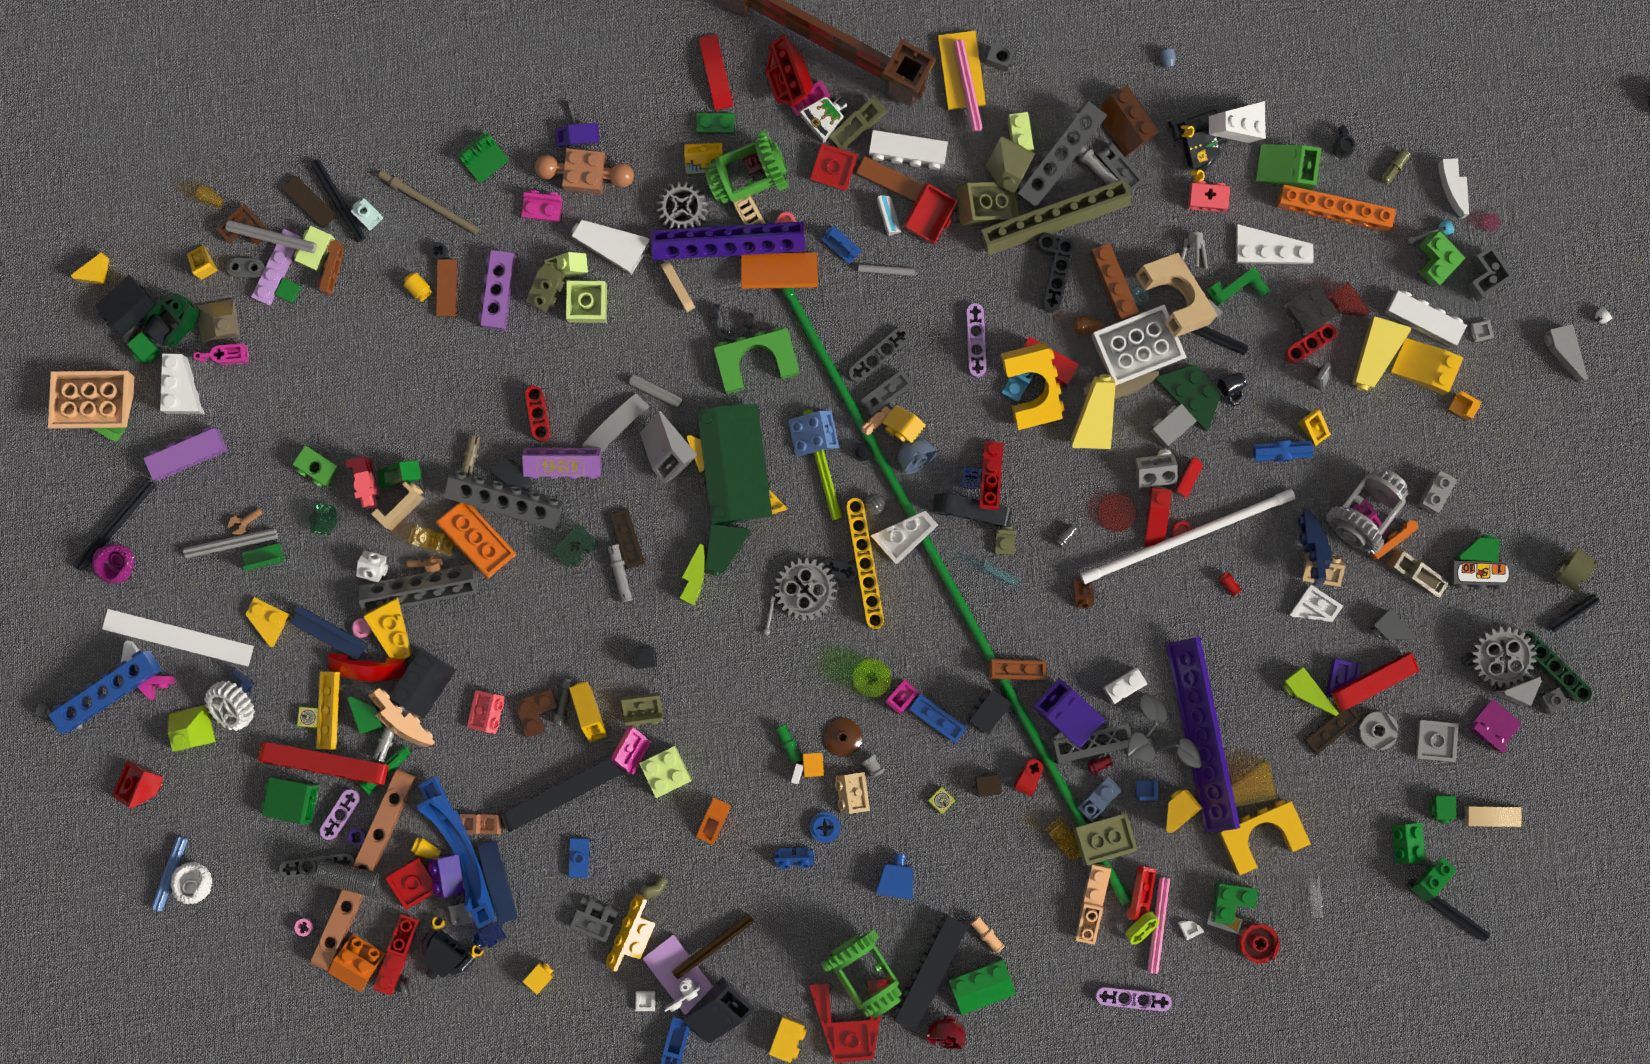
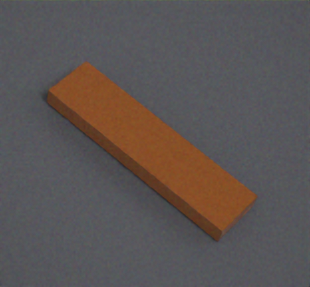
[856,156,924,202]

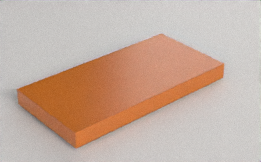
[741,253,818,289]
[436,502,516,579]

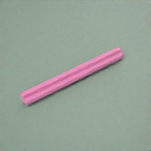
[953,40,982,132]
[1147,877,1170,974]

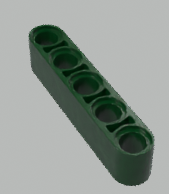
[1514,630,1592,702]

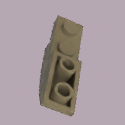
[1081,371,1159,400]

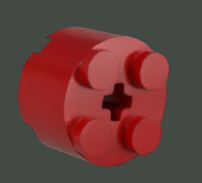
[1237,922,1280,964]

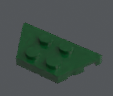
[1155,365,1222,431]

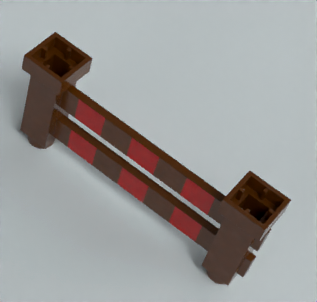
[721,0,936,107]

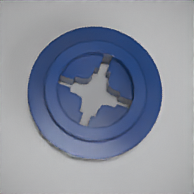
[810,812,840,843]

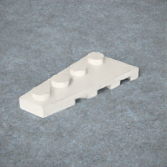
[1236,224,1313,264]

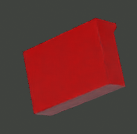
[902,183,958,244]

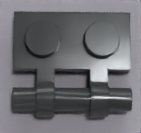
[570,897,619,943]

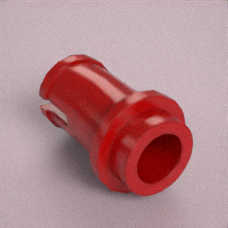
[1219,571,1242,597]

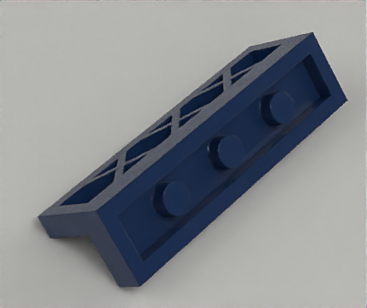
[291,606,368,661]

